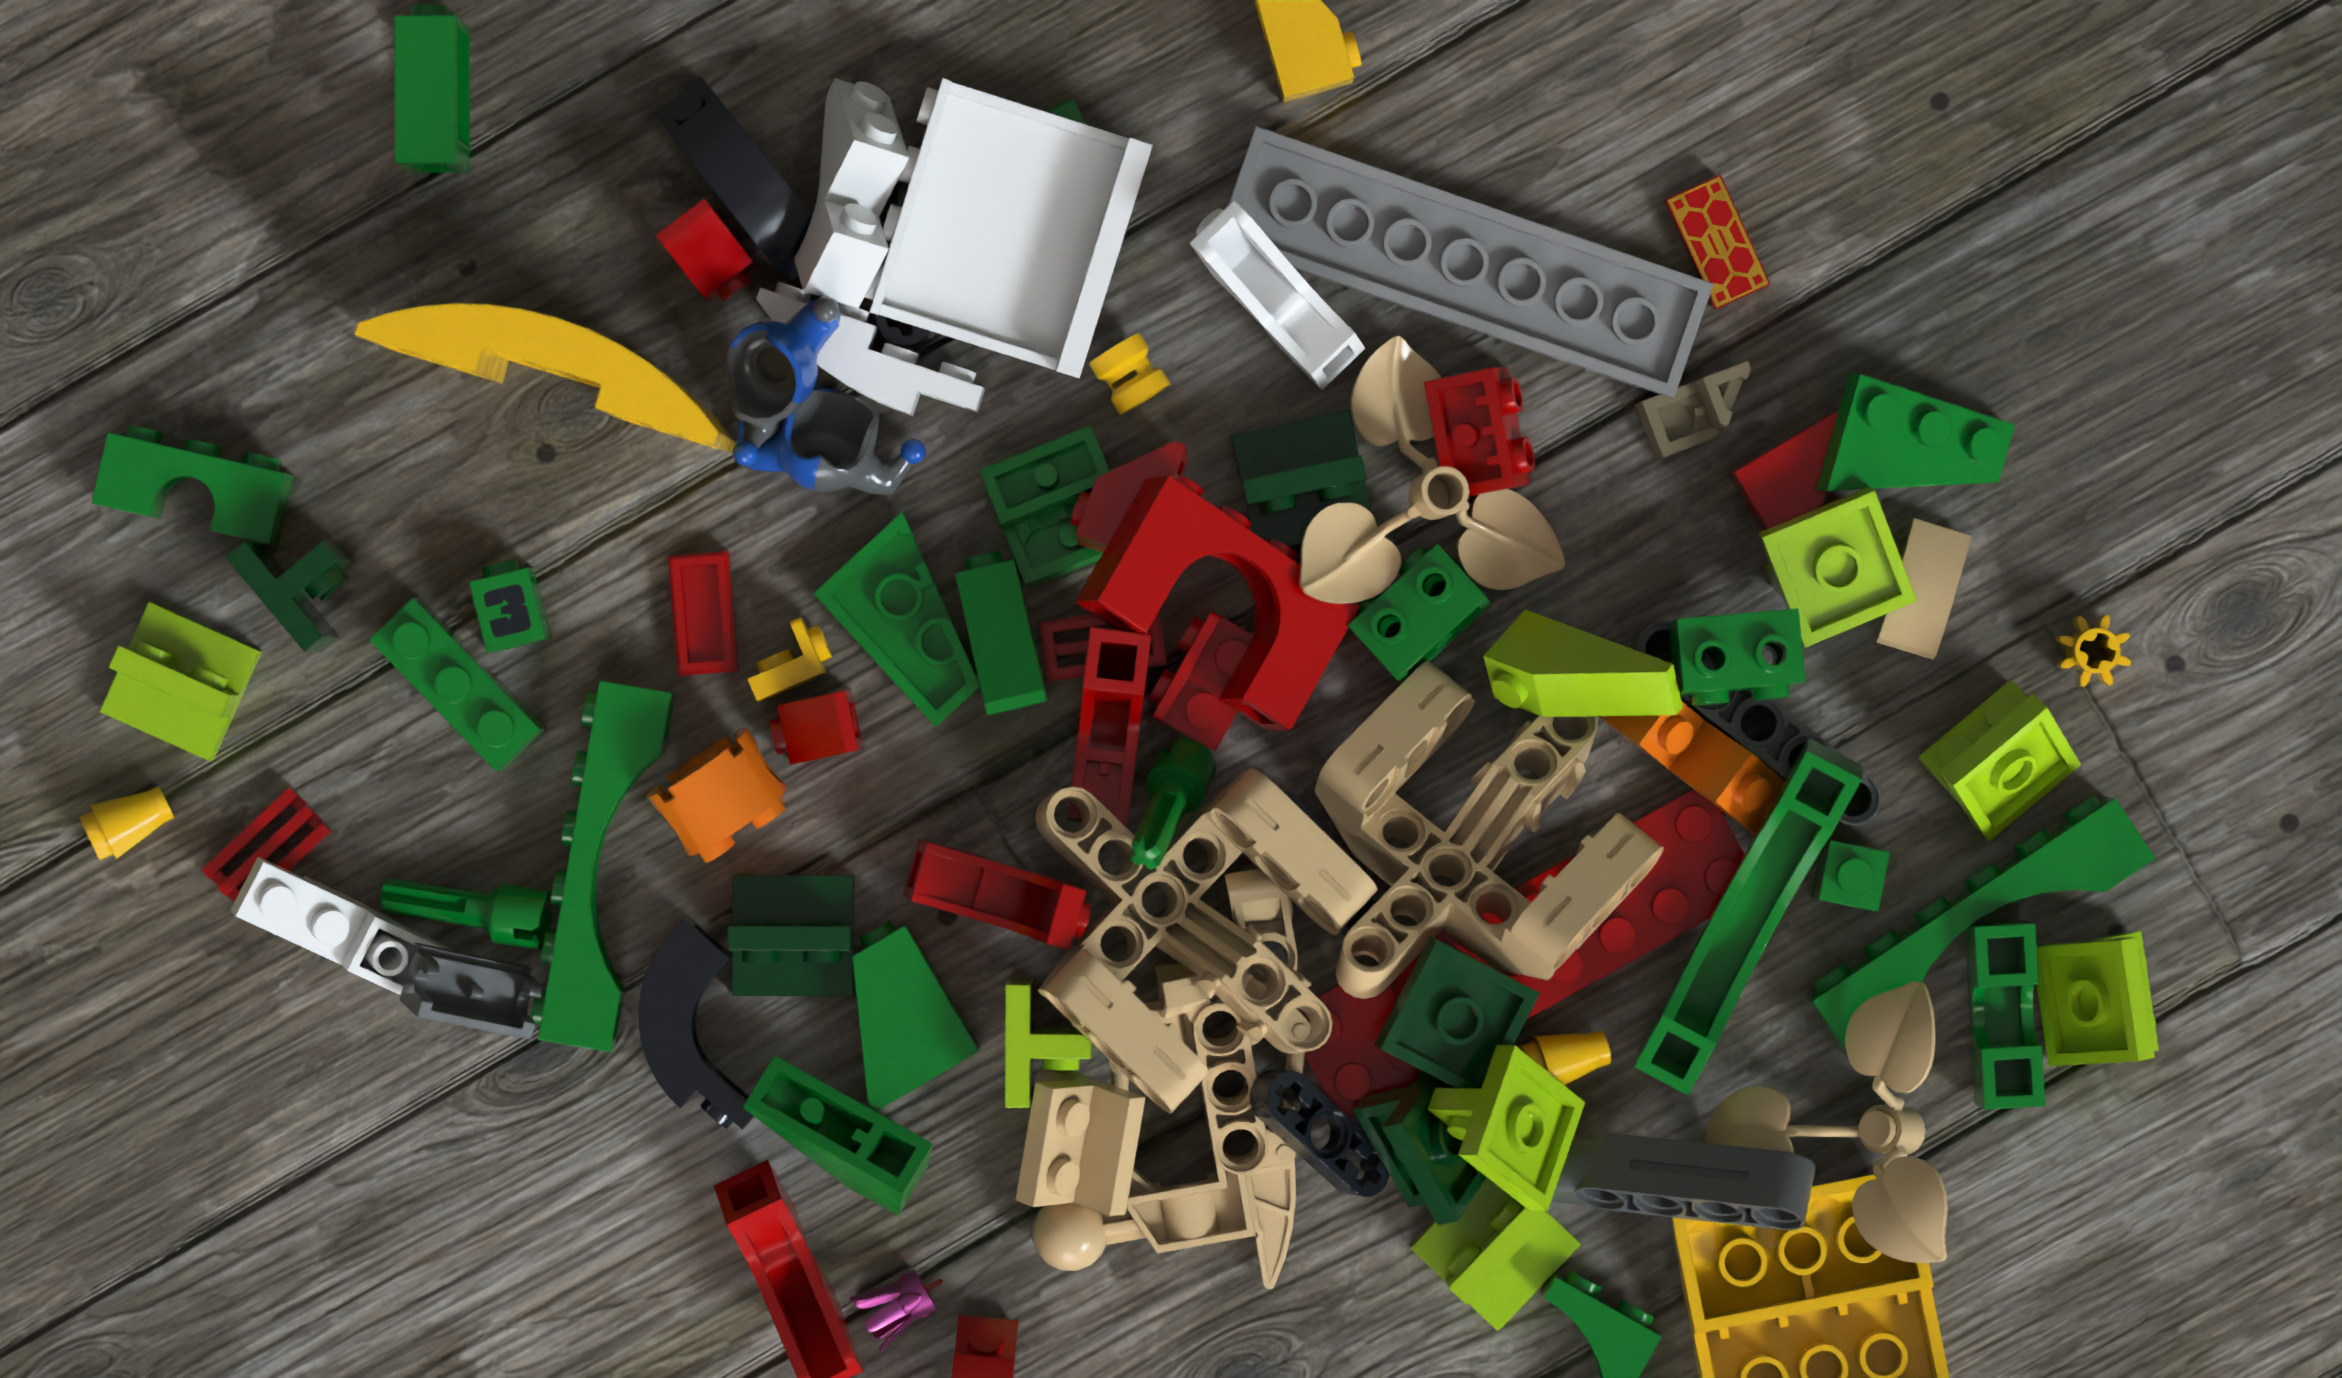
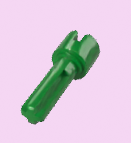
[1129,738,1216,870]
[380,878,552,950]

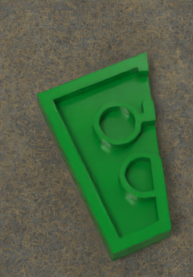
[1816,373,2015,491]
[813,512,980,727]

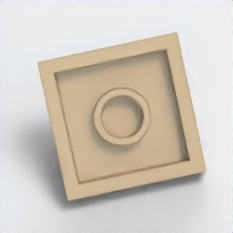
[1015,1066,1146,1216]

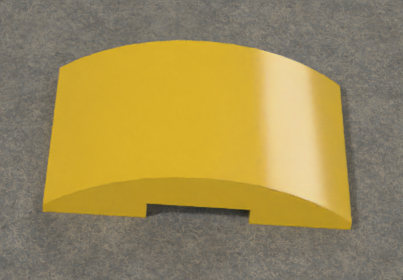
[355,304,736,454]
[1671,1174,1950,1378]

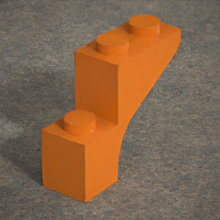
[1598,702,1785,836]

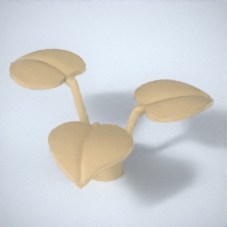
[1299,336,1565,604]
[1705,982,1948,1263]

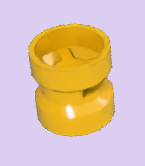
[1088,332,1171,415]

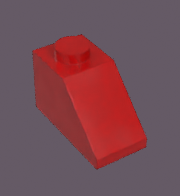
[655,199,757,302]
[1729,410,1839,531]
[1071,441,1189,553]
[770,690,864,765]

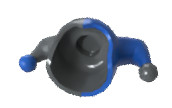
[726,296,841,466]
[733,388,926,495]

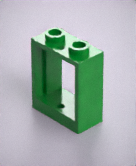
[395,4,471,173]

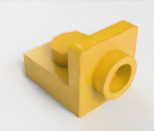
[748,617,832,702]

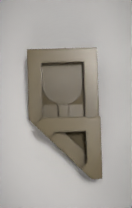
[1634,361,1751,460]

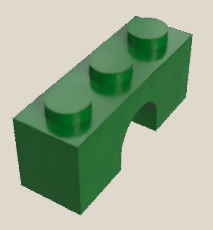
[91,425,294,546]
[369,598,547,771]
[1965,921,2045,1110]

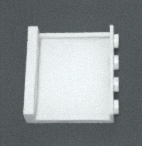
[864,78,1153,379]

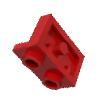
[1424,367,1535,497]
[1148,611,1253,752]

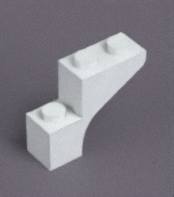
[794,78,909,308]
[1190,201,1365,390]

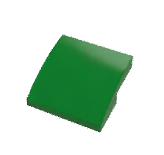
[979,425,1110,590]

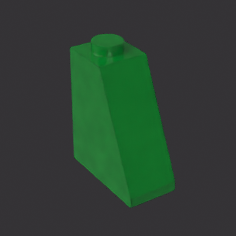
[955,551,1049,715]
[852,920,981,1112]

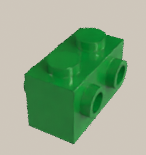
[1348,544,1493,684]
[1668,608,1806,706]

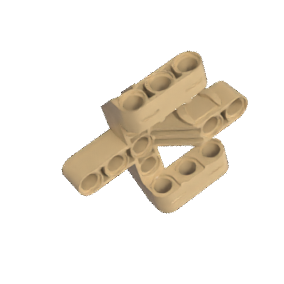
[1314,661,1664,999]
[1035,768,1378,1113]

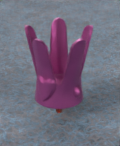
[850,1269,943,1353]

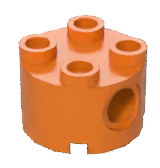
[647,728,788,863]

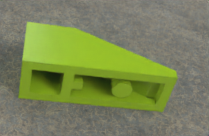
[1483,609,1683,717]

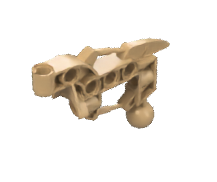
[1032,868,1311,1289]

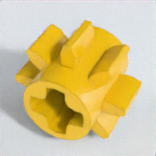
[2055,615,2131,687]

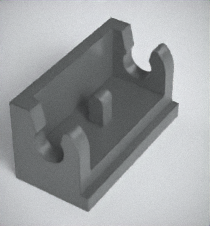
[399,942,542,1040]

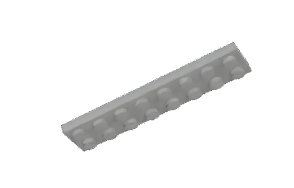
[1228,126,1713,399]

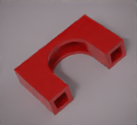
[1075,473,1360,731]

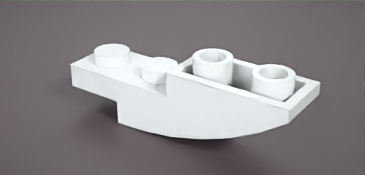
[756,282,985,417]
[230,857,453,995]

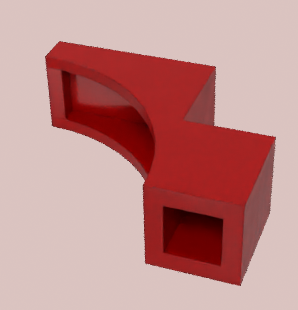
[903,838,1091,950]

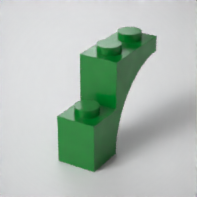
[1540,1269,1662,1378]

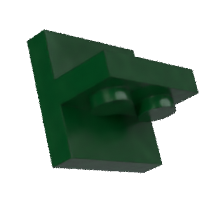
[1231,410,1372,547]
[226,540,356,652]
[728,874,855,996]
[1374,936,1540,1089]
[1353,1070,1487,1226]

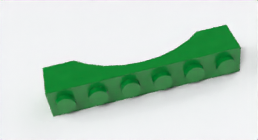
[531,681,676,1052]
[1634,737,1863,1095]
[1806,794,2156,1058]

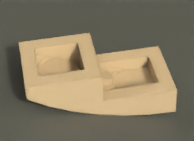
[1876,518,1971,660]

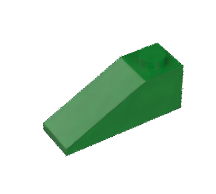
[744,1055,933,1216]

